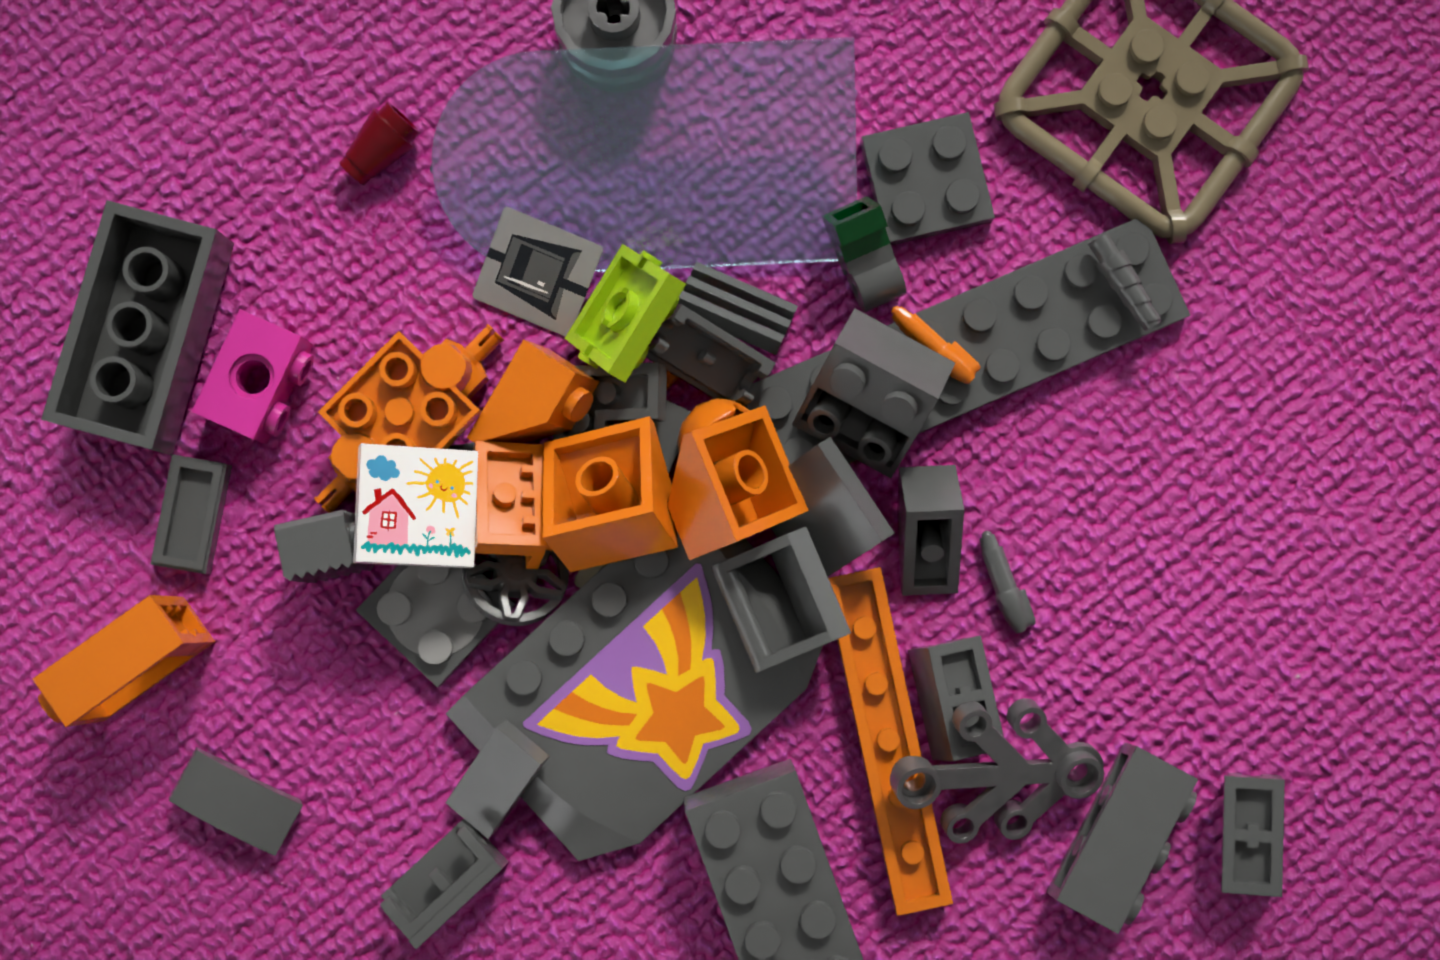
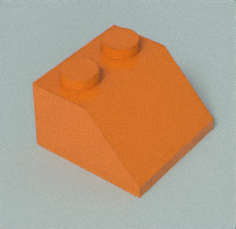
[667,405,809,560]
[543,416,678,572]

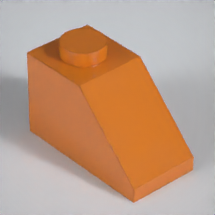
[467,339,600,443]

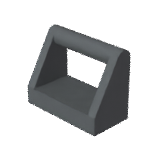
[711,526,851,673]

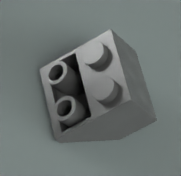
[792,308,955,478]

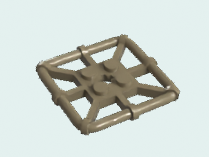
[993,0,1309,244]

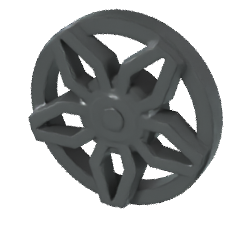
[462,550,569,626]

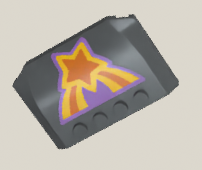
[446,532,823,861]

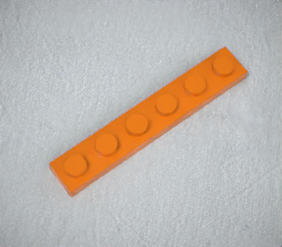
[828,567,953,916]

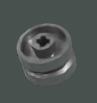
[551,0,677,93]

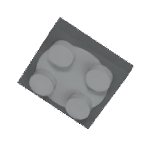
[356,564,517,687]

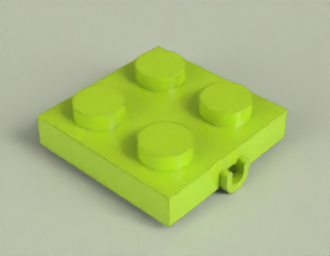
[565,244,686,383]

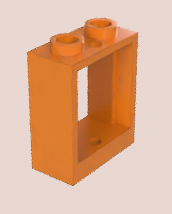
[32,595,215,727]

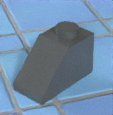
[897,465,964,596]

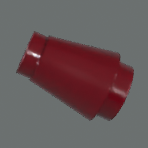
[339,102,421,185]

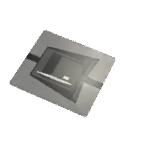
[473,207,603,337]

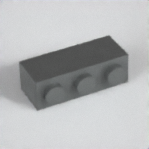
[1046,742,1198,934]

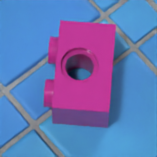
[191,309,314,445]

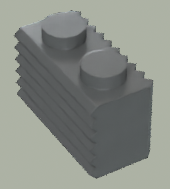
[274,510,375,583]

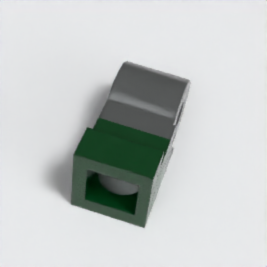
[821,196,907,312]

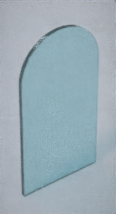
[430,37,858,272]

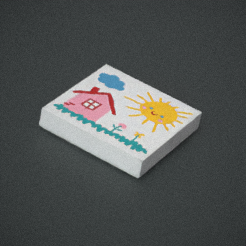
[353,443,478,568]

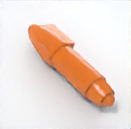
[891,306,981,385]

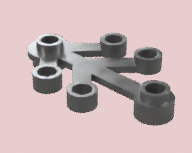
[890,698,1104,843]

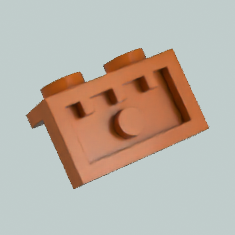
[472,440,552,569]

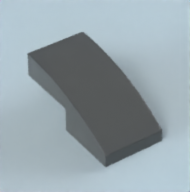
[169,747,303,856]

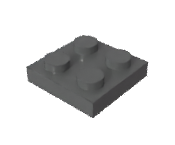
[860,112,995,246]

